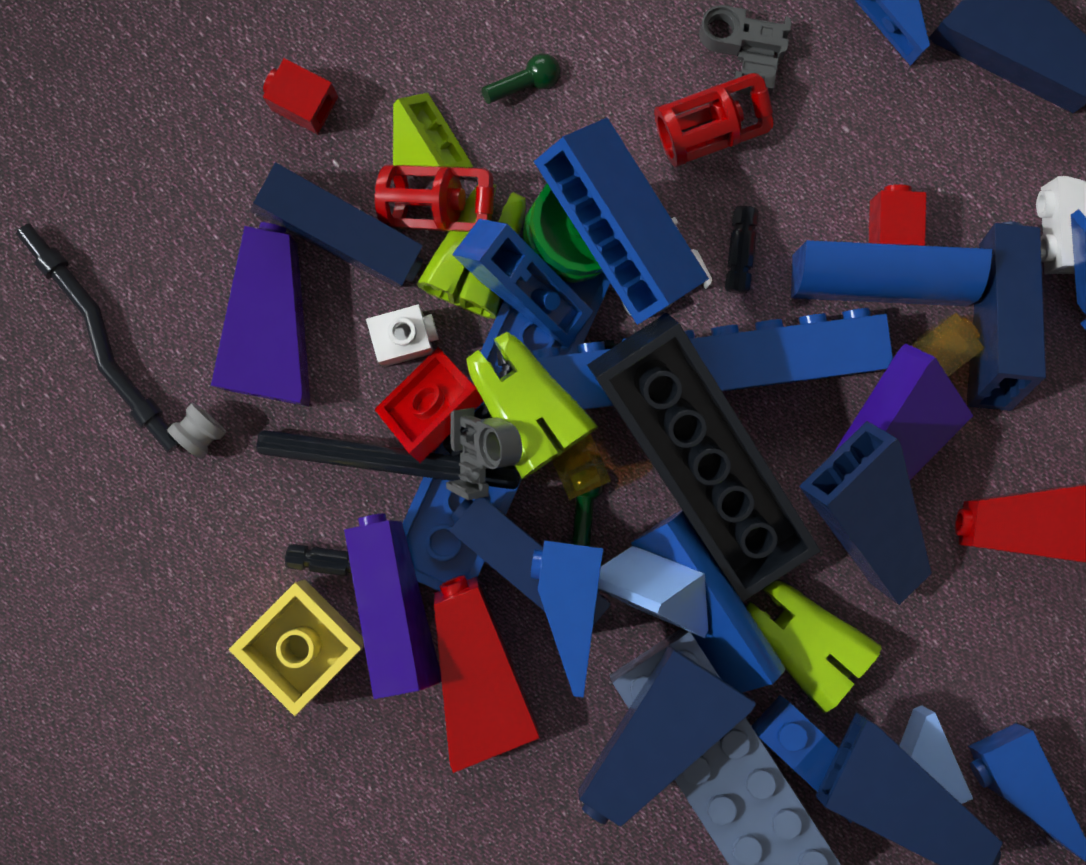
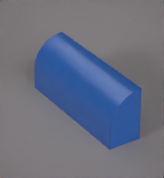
[534,117,709,325]
[791,240,992,306]
[631,511,785,693]

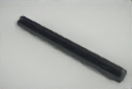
[256,430,520,490]

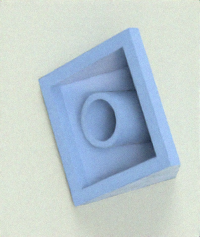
[598,546,708,638]

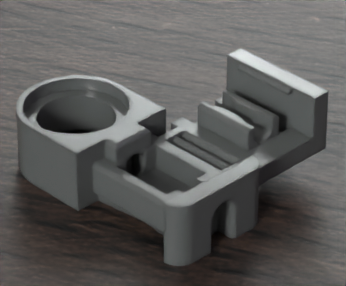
[699,5,792,96]
[446,407,522,500]

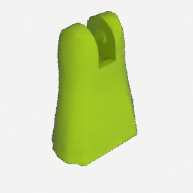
[417,184,526,319]
[466,332,599,479]
[746,580,882,713]

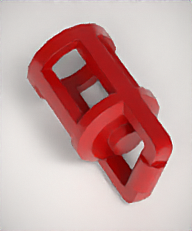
[654,73,773,167]
[375,164,495,232]

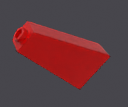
[955,483,1086,563]
[434,576,540,773]

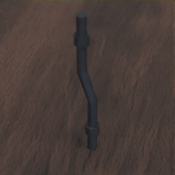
[16,224,180,453]

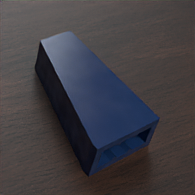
[929,0,1086,113]
[250,162,423,287]
[967,221,1046,411]
[799,421,932,605]
[449,497,611,626]
[578,646,756,827]
[816,712,1003,865]

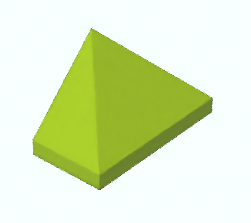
[393,93,473,178]

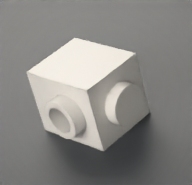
[366,304,439,367]

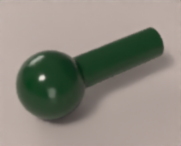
[481,53,560,104]
[569,466,604,547]

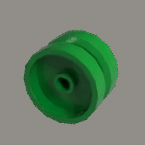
[523,184,603,283]

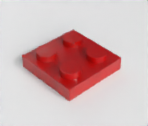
[374,348,483,463]

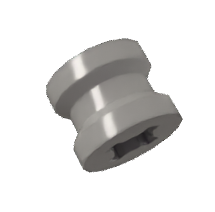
[167,403,227,459]

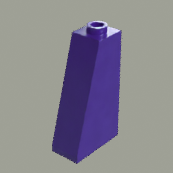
[211,222,310,407]
[833,343,973,480]
[344,513,442,699]

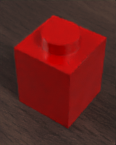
[263,58,338,135]
[869,184,926,246]

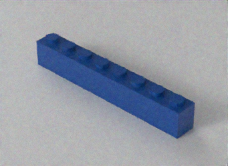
[532,308,893,410]

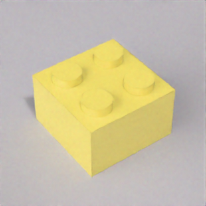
[228,580,364,716]

